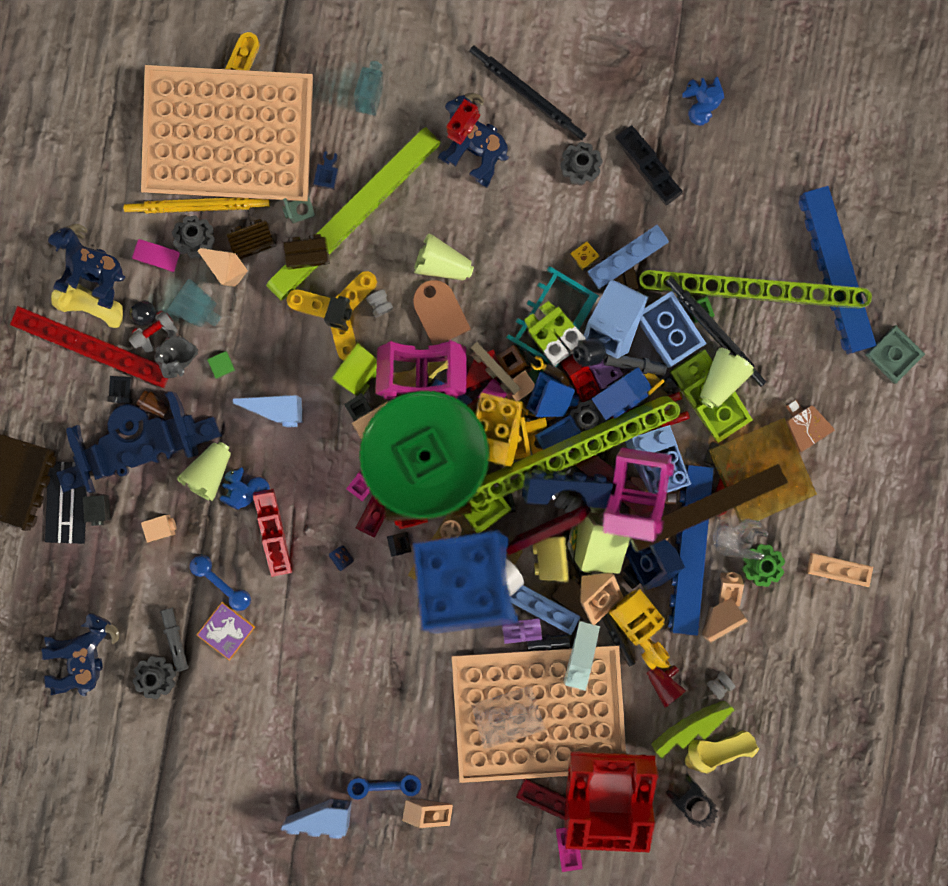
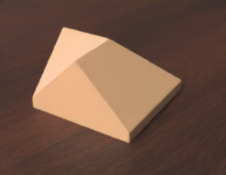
[198,248,248,287]
[581,573,624,625]
[702,598,748,642]

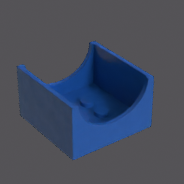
[413,531,518,634]

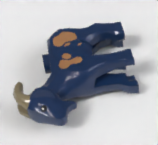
[438,92,509,188]
[48,224,125,309]
[42,613,119,696]

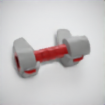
[129,311,178,352]

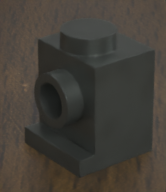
[324,296,352,331]
[344,394,373,421]

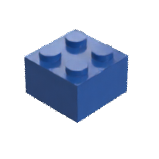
[592,367,653,419]

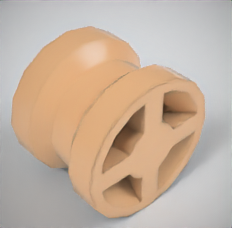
[440,520,461,539]

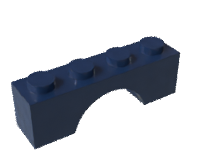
[522,470,613,508]

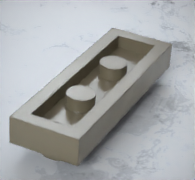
[471,342,520,395]

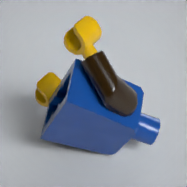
[521,356,579,422]

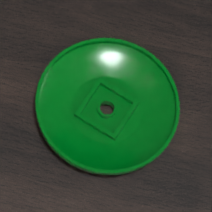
[359,391,489,519]

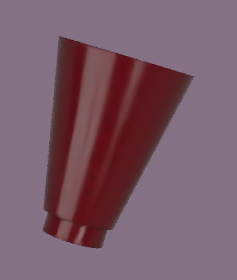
[646,665,687,708]

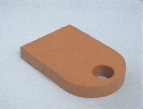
[413,280,471,345]

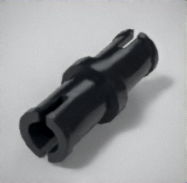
[527,634,570,651]

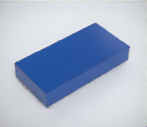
[535,415,581,450]

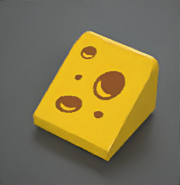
[570,242,600,270]

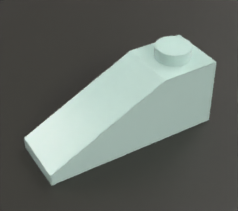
[563,621,600,691]

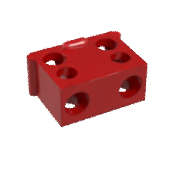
[446,99,481,145]

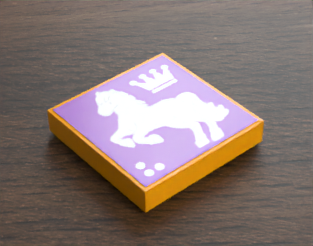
[197,602,256,661]

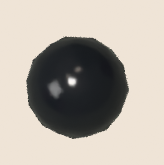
[129,300,156,326]

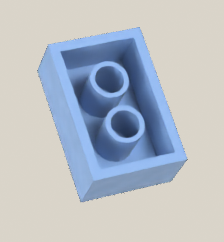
[639,291,706,368]

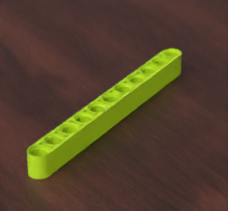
[266,127,441,301]
[639,270,872,309]
[471,396,680,507]

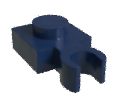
[313,151,339,190]

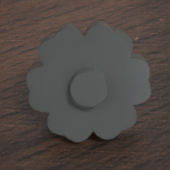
[560,142,603,186]
[172,215,215,259]
[570,401,608,444]
[133,656,177,699]

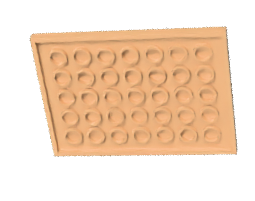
[141,65,313,202]
[452,645,626,783]

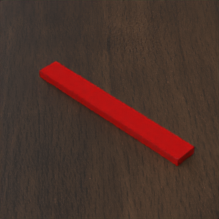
[10,306,168,388]

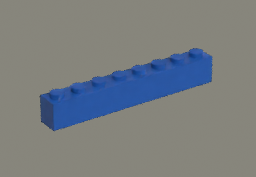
[799,186,877,354]
[667,465,714,636]

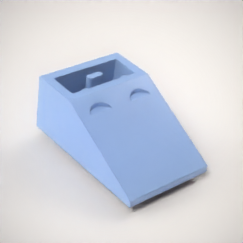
[583,280,648,359]
[625,425,691,494]
[281,799,351,838]

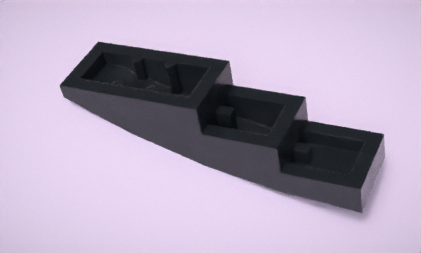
[615,125,683,206]

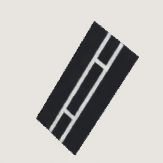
[45,462,87,544]

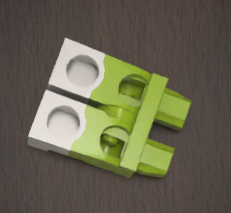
[524,301,586,367]

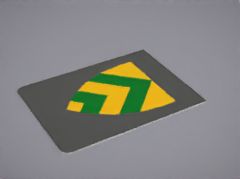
[567,525,578,557]

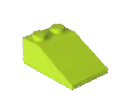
[332,344,377,396]

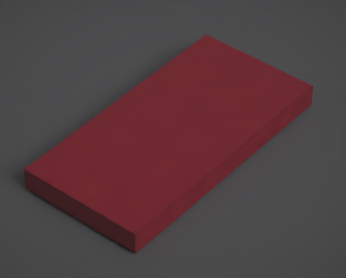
[506,504,592,556]

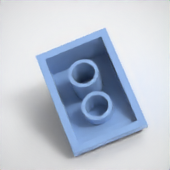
[233,395,303,427]

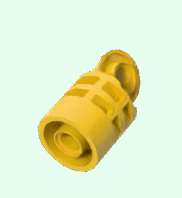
[608,588,670,670]

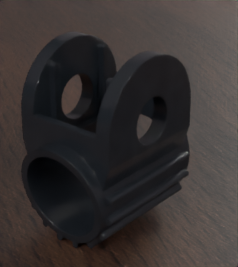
[665,773,718,828]

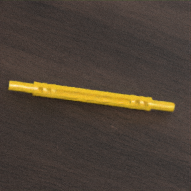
[124,198,270,214]

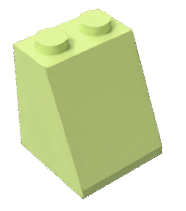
[575,506,630,574]

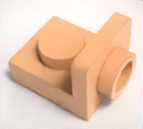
[718,572,744,606]

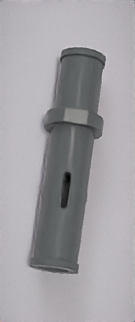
[603,353,667,376]
[160,607,189,672]

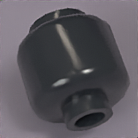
[573,338,606,367]

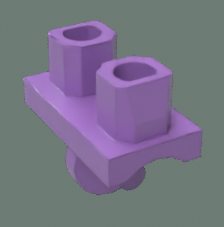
[502,618,542,644]

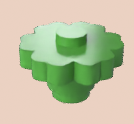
[742,544,785,587]

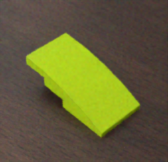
[669,349,753,443]
[651,700,734,758]

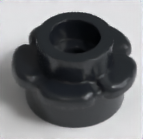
[661,375,679,394]

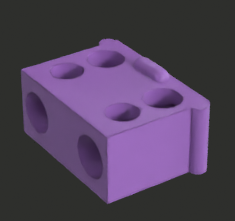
[589,358,623,390]

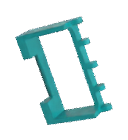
[506,266,599,367]

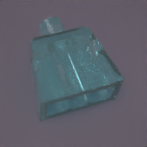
[354,61,383,116]
[167,279,221,327]

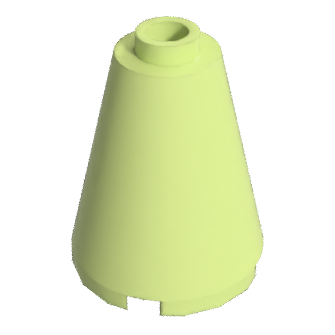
[414,233,474,280]
[700,348,755,408]
[177,441,231,501]

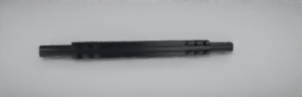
[469,45,587,141]
[665,276,766,387]
[563,533,636,667]

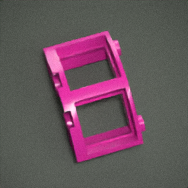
[376,340,466,400]
[603,447,674,541]

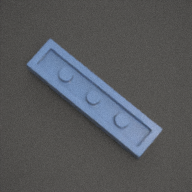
[587,224,669,289]
[510,585,580,635]

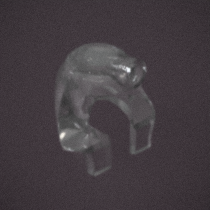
[712,515,768,560]

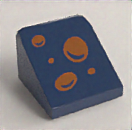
[329,545,354,571]

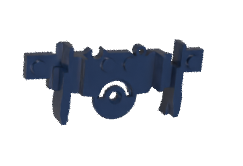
[56,391,222,493]

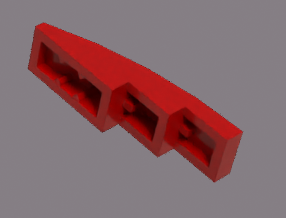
[253,489,292,577]

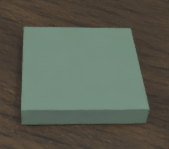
[865,325,925,384]

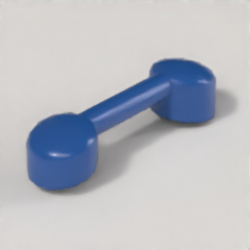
[190,554,251,611]
[347,774,421,800]

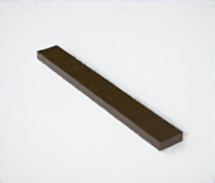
[629,464,788,552]

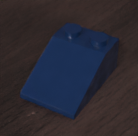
[626,516,685,591]

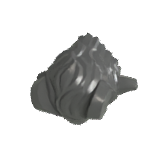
[155,330,199,378]

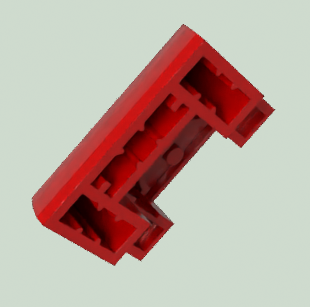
[565,751,658,853]

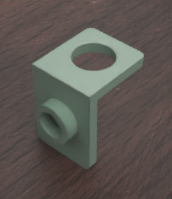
[282,197,315,223]

